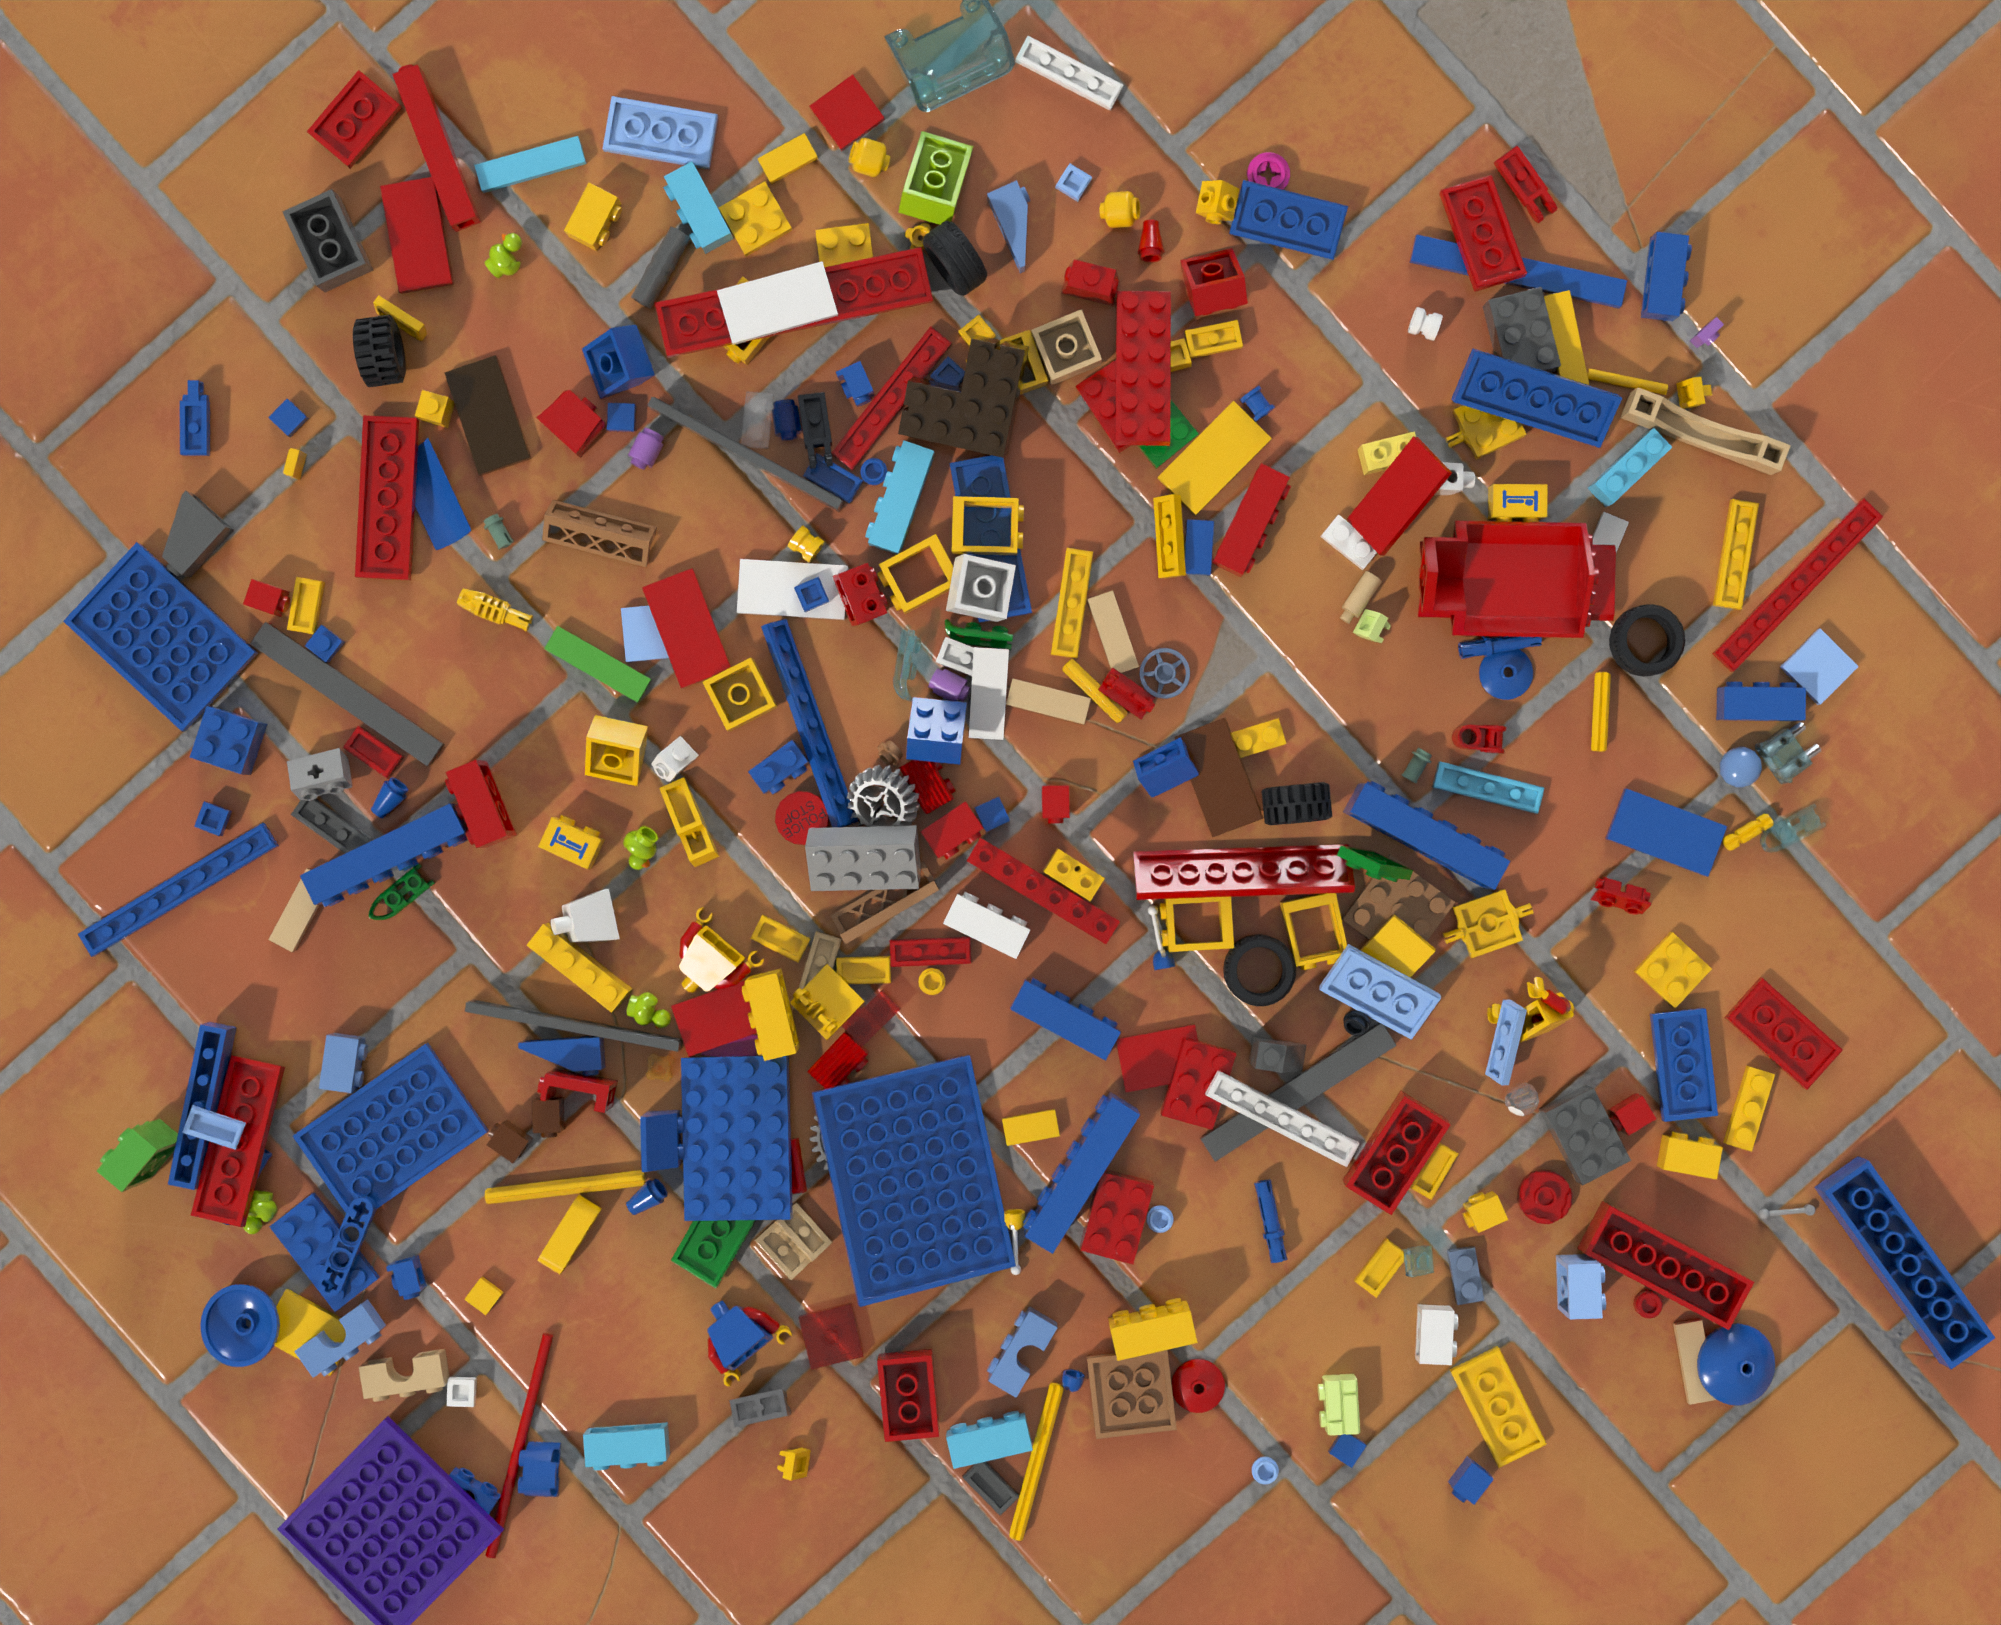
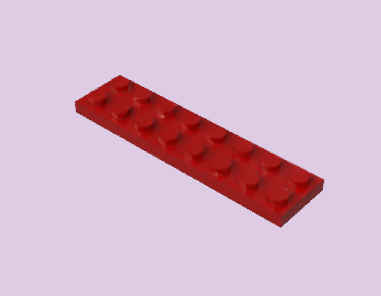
[1133,844,1355,900]

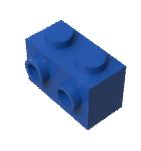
[748,740,809,795]

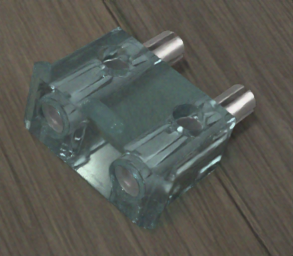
[1755,722,1821,784]

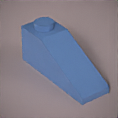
[987,180,1030,274]

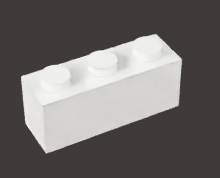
[943,892,1030,959]

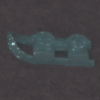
[893,630,921,702]
[1760,803,1826,853]

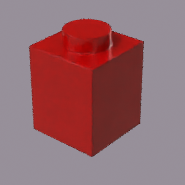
[243,579,290,617]
[1042,785,1070,824]
[1608,1093,1657,1136]

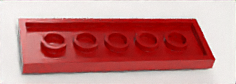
[1115,291,1171,446]
[355,415,419,581]
[190,1055,285,1227]

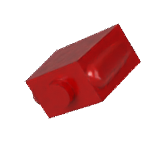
[1061,259,1120,306]
[536,390,605,458]

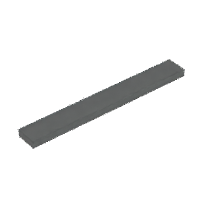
[648,397,844,512]
[250,622,444,766]
[465,999,683,1052]
[1200,1023,1397,1162]

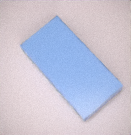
[182,1105,246,1150]

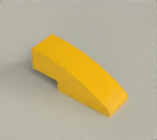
[659,777,720,867]

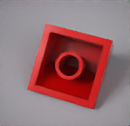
[1180,248,1248,316]

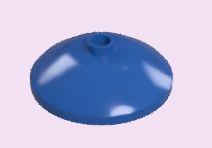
[200,1284,280,1367]
[1697,1323,1775,1405]

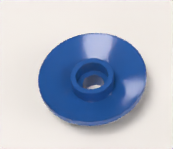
[1479,649,1533,700]

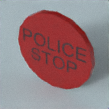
[775,791,829,845]

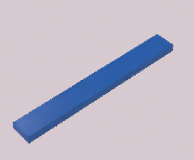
[1409,235,1627,308]
[761,619,859,828]
[78,823,279,957]

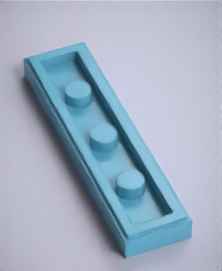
[474,136,587,193]
[1432,761,1545,814]

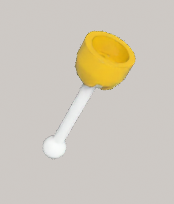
[1004,1209,1025,1275]

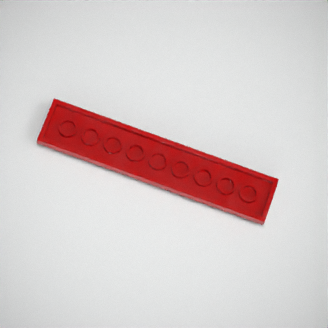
[655,247,933,358]

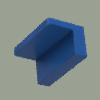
[1133,737,1199,797]

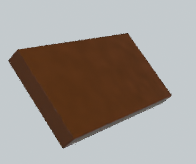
[1174,717,1264,838]

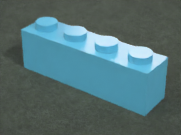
[865,440,935,555]

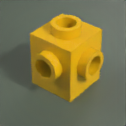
[1196,180,1239,225]

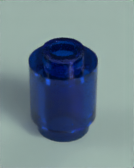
[771,399,802,441]

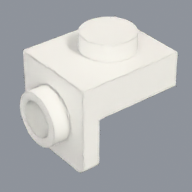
[652,736,699,783]

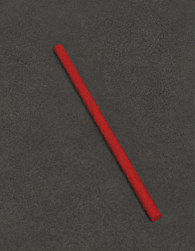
[485,1333,553,1558]

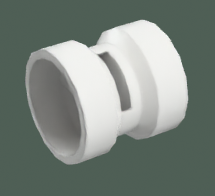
[1408,307,1443,341]

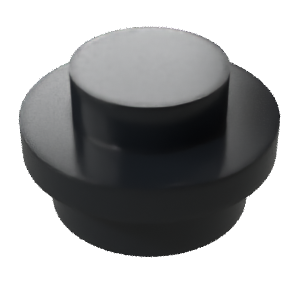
[1343,1010,1371,1036]

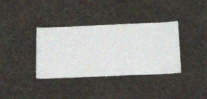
[969,647,1009,740]

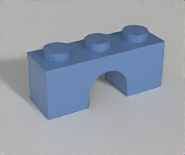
[294,1299,386,1378]
[986,1306,1058,1397]

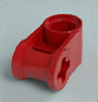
[1452,724,1507,754]

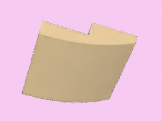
[754,1202,833,1280]

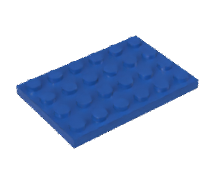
[63,542,258,732]
[293,1043,489,1221]
[681,1055,793,1221]

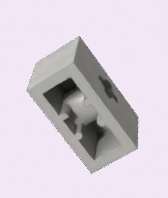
[287,748,353,801]

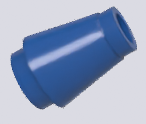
[371,777,408,818]
[626,1179,668,1215]

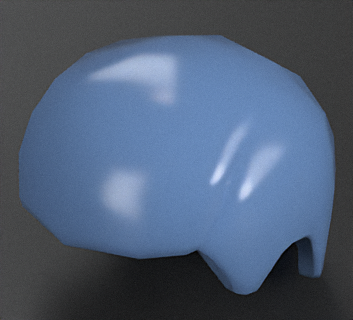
[1719,746,1762,788]

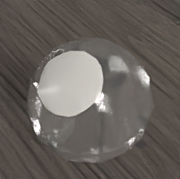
[1504,1082,1539,1116]

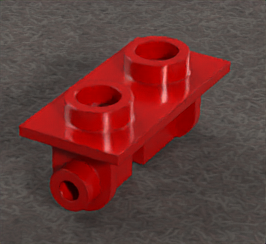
[1098,667,1156,720]
[1590,877,1652,915]

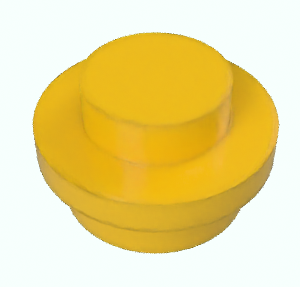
[918,968,945,995]

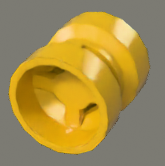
[787,525,825,563]

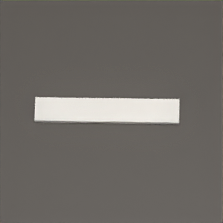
[1205,1070,1359,1167]

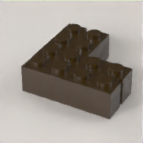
[898,335,1029,458]

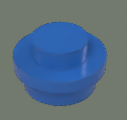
[860,458,888,486]

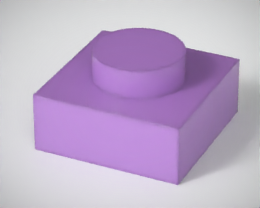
[1690,317,1724,348]

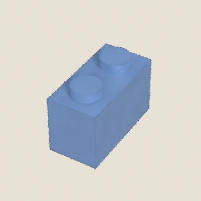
[319,1033,368,1093]

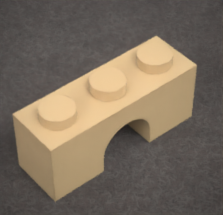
[359,1349,449,1402]

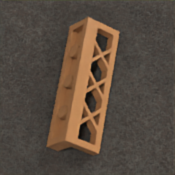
[542,500,657,567]
[830,862,940,944]

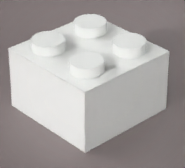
[946,554,1016,622]

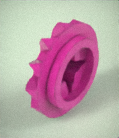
[1246,152,1290,190]

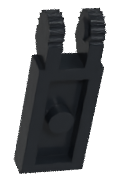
[798,392,833,469]

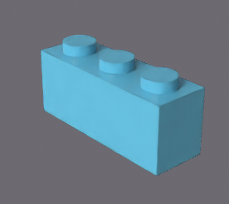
[663,162,734,254]
[1588,428,1672,507]
[946,1411,1033,1469]
[583,1422,670,1470]

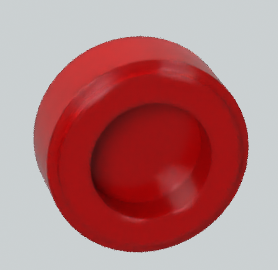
[1633,1290,1663,1319]

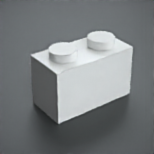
[1415,1304,1458,1365]

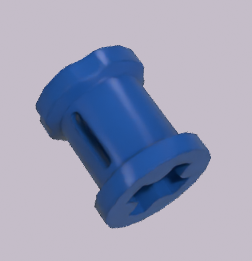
[1240,385,1275,422]

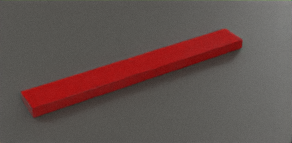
[1712,498,1883,672]

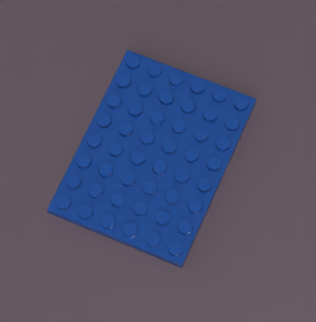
[812,1055,1016,1307]

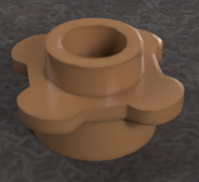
[877,740,903,767]

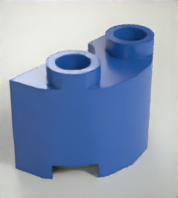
[518,1441,561,1497]

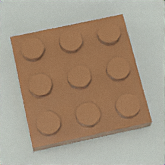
[1342,854,1456,941]
[1087,1350,1177,1439]

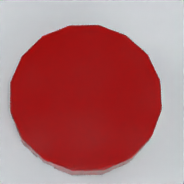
[1517,1169,1573,1224]

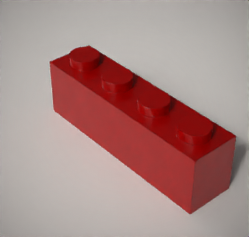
[1212,463,1291,577]

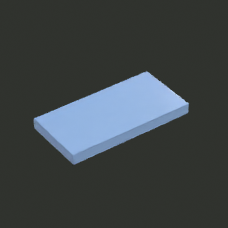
[603,96,719,170]
[1319,944,1441,1040]

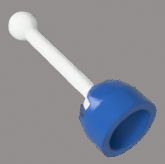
[1148,905,1175,971]

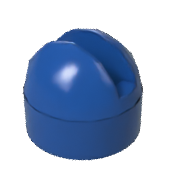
[1062,1369,1084,1392]

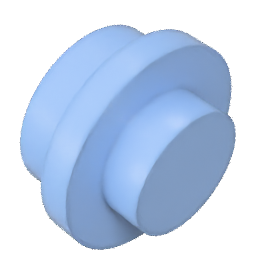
[1146,1205,1173,1233]
[1251,1457,1279,1484]

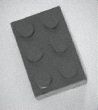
[282,189,374,292]
[1483,287,1561,373]
[1539,1085,1631,1185]

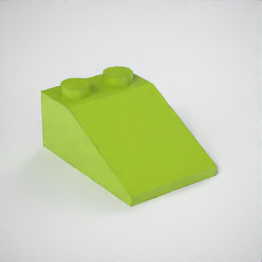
[898,131,973,225]

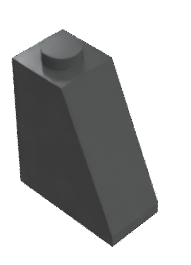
[162,491,234,578]
[1249,1036,1307,1073]

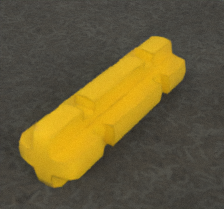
[1722,814,1774,851]

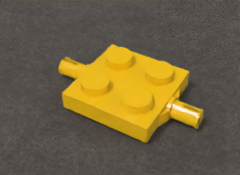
[1445,405,1526,460]
[1443,889,1534,958]

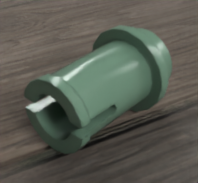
[483,514,514,550]
[1402,748,1432,783]

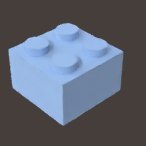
[1556,1254,1606,1319]

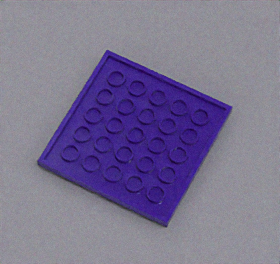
[277,1416,504,1625]

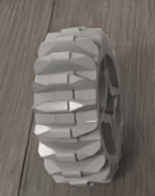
[847,765,920,827]

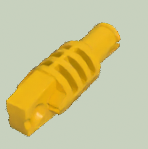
[457,588,533,631]

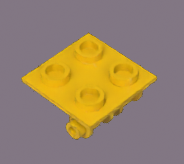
[790,964,865,1040]

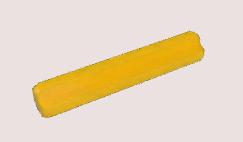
[1062,659,1128,723]
[1591,672,1611,752]

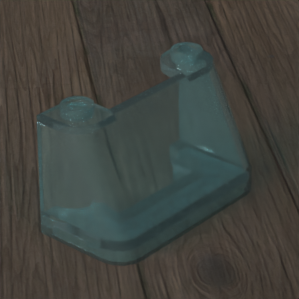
[884,0,1015,112]

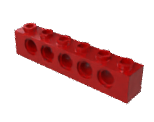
[967,837,1120,944]

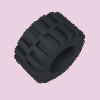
[353,315,406,387]
[1261,782,1333,825]

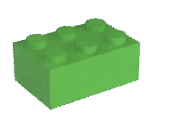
[97,1119,178,1192]

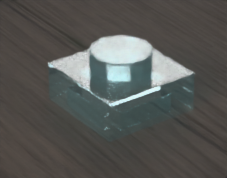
[1403,1245,1434,1277]

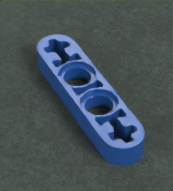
[318,1196,376,1297]

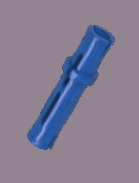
[1458,636,1542,659]
[1254,1179,1288,1263]

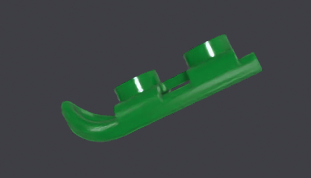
[945,619,1013,650]
[368,863,435,920]

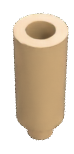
[1340,571,1382,624]

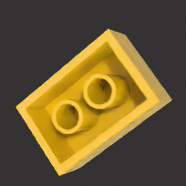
[742,969,800,1061]
[1108,1298,1198,1361]

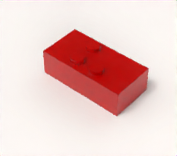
[1343,1090,1451,1216]

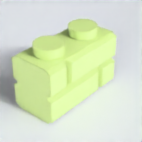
[1318,1374,1360,1436]

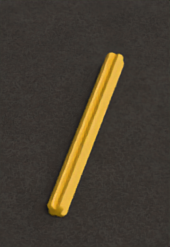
[485,1170,645,1204]
[1009,1382,1064,1541]

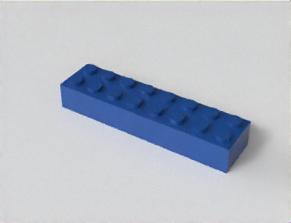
[1814,1156,1995,1370]

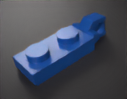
[180,380,210,456]

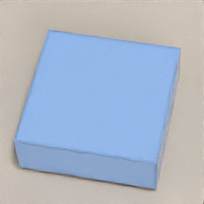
[1055,163,1093,202]

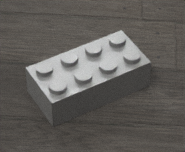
[805,825,921,891]

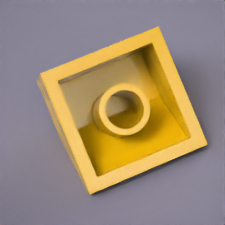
[585,715,648,786]

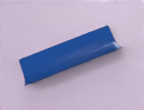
[415,438,471,550]

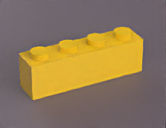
[527,923,633,1013]

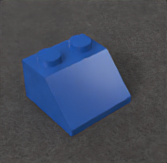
[582,325,655,399]
[640,1110,684,1172]

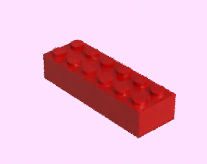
[1577,1201,1754,1330]

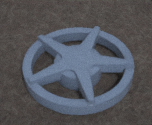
[1139,648,1190,699]

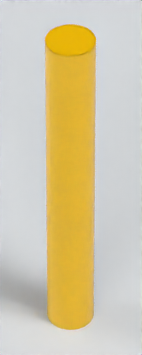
[1587,368,1668,395]

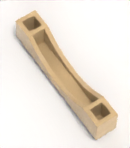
[1621,387,1791,475]

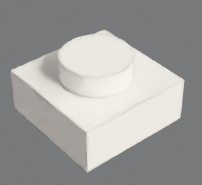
[447,1377,477,1407]

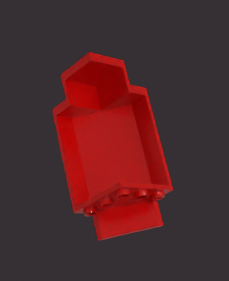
[1418,521,1616,638]

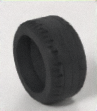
[923,221,987,296]
[1609,604,1685,677]
[1223,934,1296,1006]

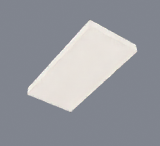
[717,261,838,345]
[737,559,848,620]

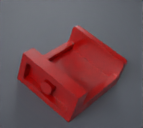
[537,1068,618,1113]

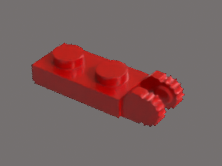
[1493,146,1558,223]

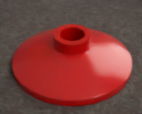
[1171,1359,1225,1413]

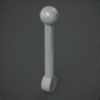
[1759,1204,1815,1219]

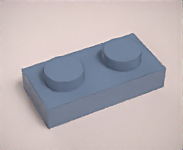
[1447,1246,1484,1305]

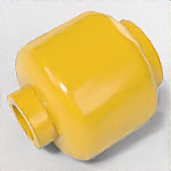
[848,138,890,177]
[1099,191,1141,228]

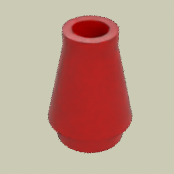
[1138,219,1165,263]

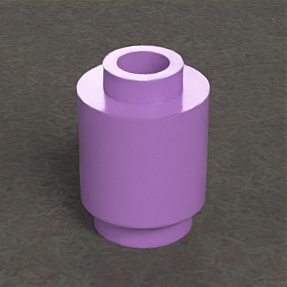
[628,428,664,470]
[928,668,970,702]

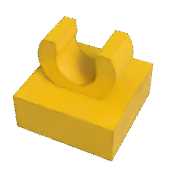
[1676,377,1712,409]
[777,1447,811,1481]

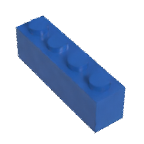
[1010,978,1121,1061]

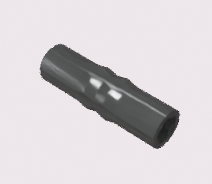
[631,227,691,309]

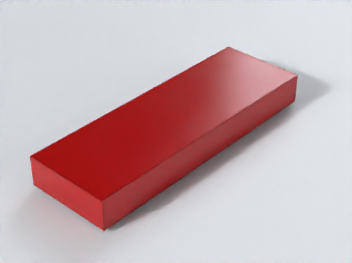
[890,936,972,967]

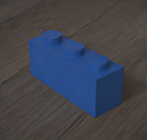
[1640,232,1692,322]
[1716,682,1806,721]

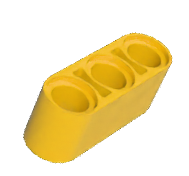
[537,1194,602,1275]

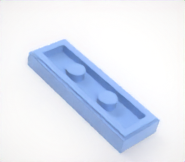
[1485,1000,1527,1085]

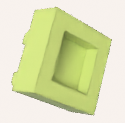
[1353,609,1391,643]

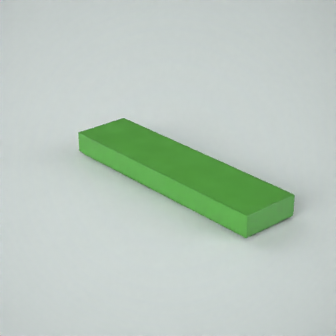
[544,626,652,703]

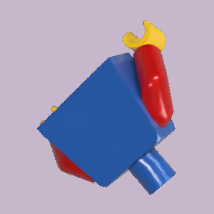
[707,1301,792,1387]

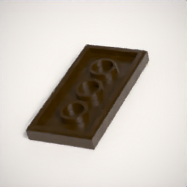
[444,356,531,476]

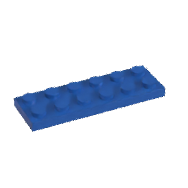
[1451,348,1622,448]
[950,455,1032,623]

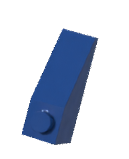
[518,1036,606,1076]

